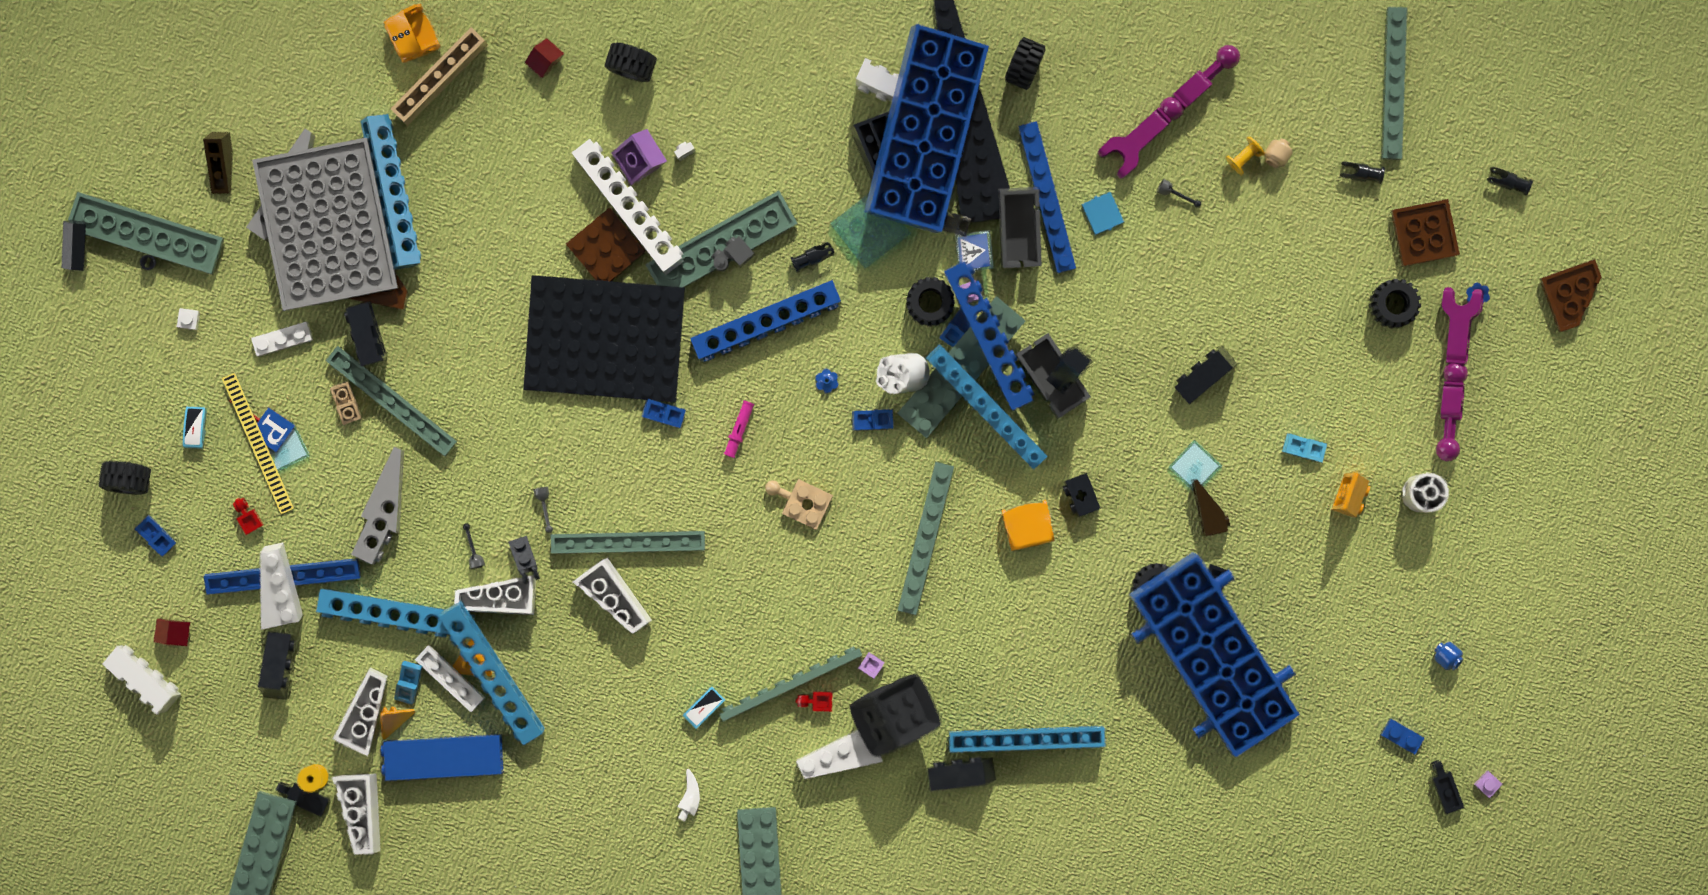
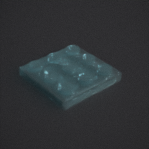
[830,194,910,269]

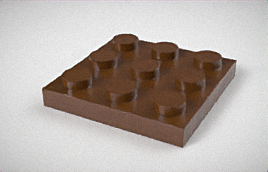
[1391,199,1460,267]
[566,207,646,281]

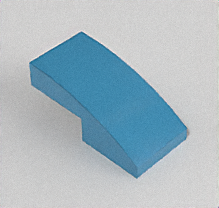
[394,661,422,705]

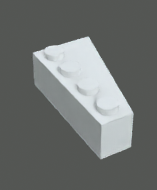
[856,58,899,101]
[260,543,303,629]
[573,558,652,634]
[454,575,536,615]
[103,645,181,714]
[333,667,388,756]
[796,729,883,779]
[332,774,380,854]

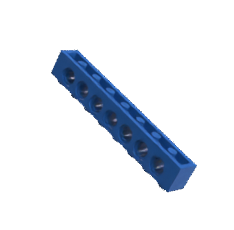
[944,261,1035,410]
[690,280,841,362]

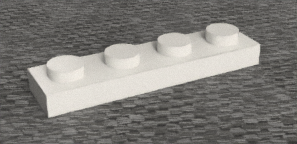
[415,645,485,712]

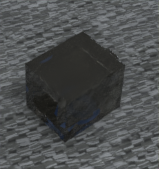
[942,212,971,237]

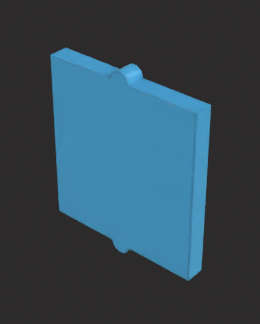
[1082,192,1124,235]

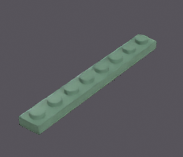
[1382,7,1407,160]
[325,346,458,457]
[898,462,954,615]
[551,531,705,554]
[719,646,862,721]

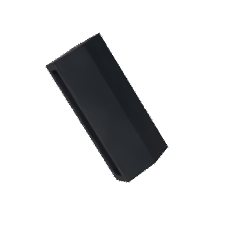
[62,220,86,271]

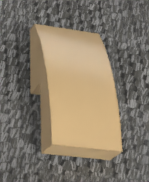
[330,381,361,425]

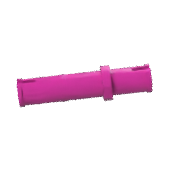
[724,400,755,458]

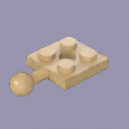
[765,479,833,530]

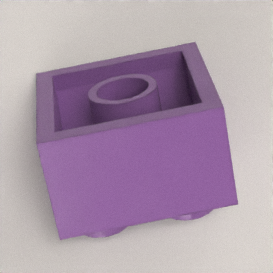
[612,129,667,185]

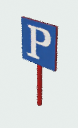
[229,399,295,452]

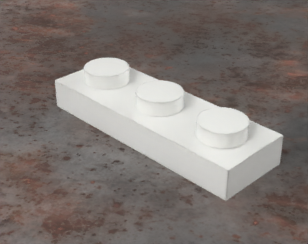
[251,322,313,357]

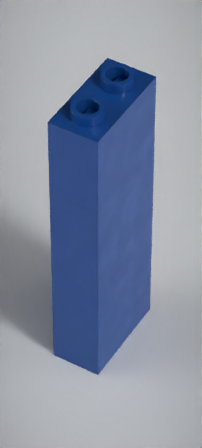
[381,734,504,781]

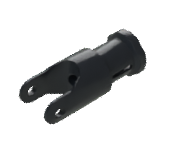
[1339,161,1385,184]
[1487,167,1533,196]
[790,242,834,273]

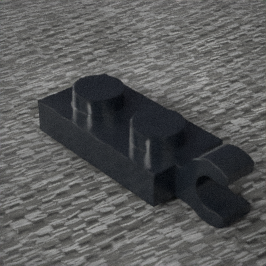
[1431,760,1465,814]
[276,782,330,817]

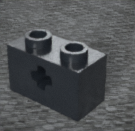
[1062,473,1101,517]

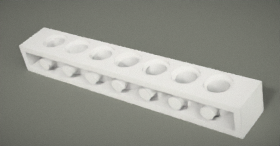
[572,139,684,275]

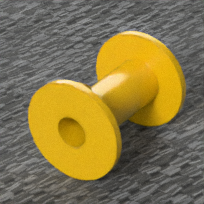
[1225,136,1265,175]
[297,764,329,792]

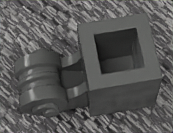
[711,236,755,271]

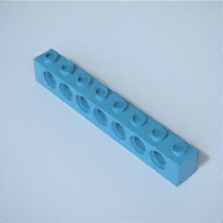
[360,114,421,270]
[926,344,1048,470]
[316,589,475,637]
[439,601,545,745]
[949,726,1105,752]

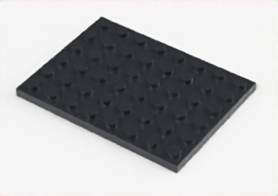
[523,275,685,402]

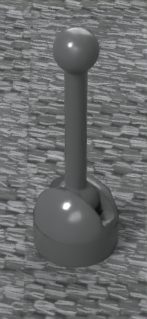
[533,486,553,533]

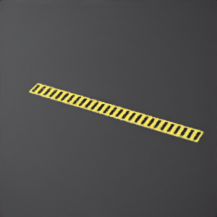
[222,373,294,514]

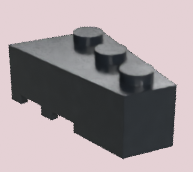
[850,111,889,181]
[344,301,387,366]
[1046,346,1093,395]
[1174,346,1237,405]
[257,632,296,700]
[927,757,996,791]

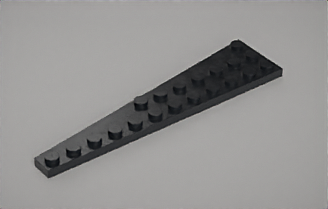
[934,0,1010,224]

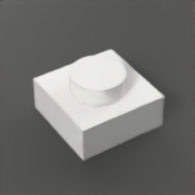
[674,142,695,161]
[177,308,200,330]

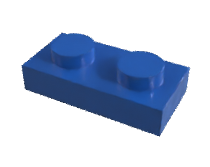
[1380,719,1424,754]

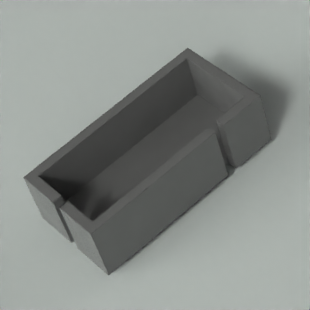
[998,187,1042,268]
[1015,333,1091,419]

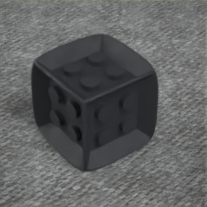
[849,674,941,757]

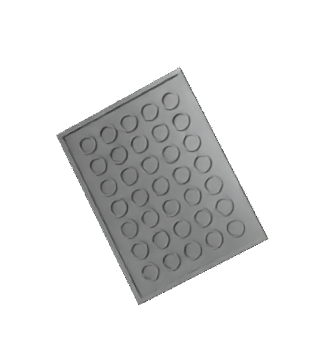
[252,138,398,311]

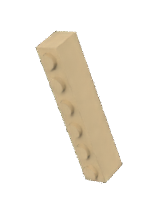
[391,27,488,126]

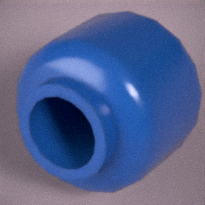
[1434,642,1464,670]

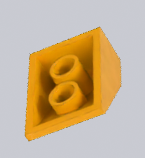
[1331,472,1370,517]

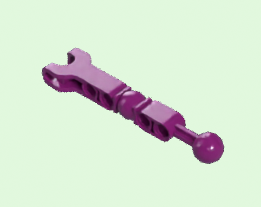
[1097,45,1240,179]
[1436,287,1483,462]

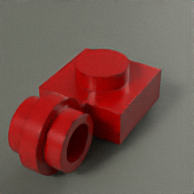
[233,497,264,535]
[795,691,833,712]

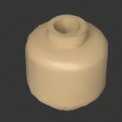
[1264,139,1293,168]

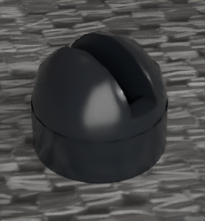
[140,255,156,270]

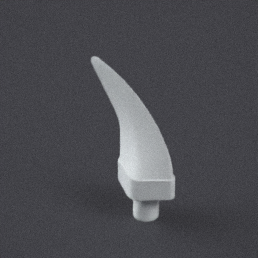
[678,769,700,822]

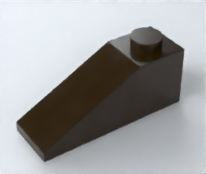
[203,132,233,194]
[1191,479,1230,536]

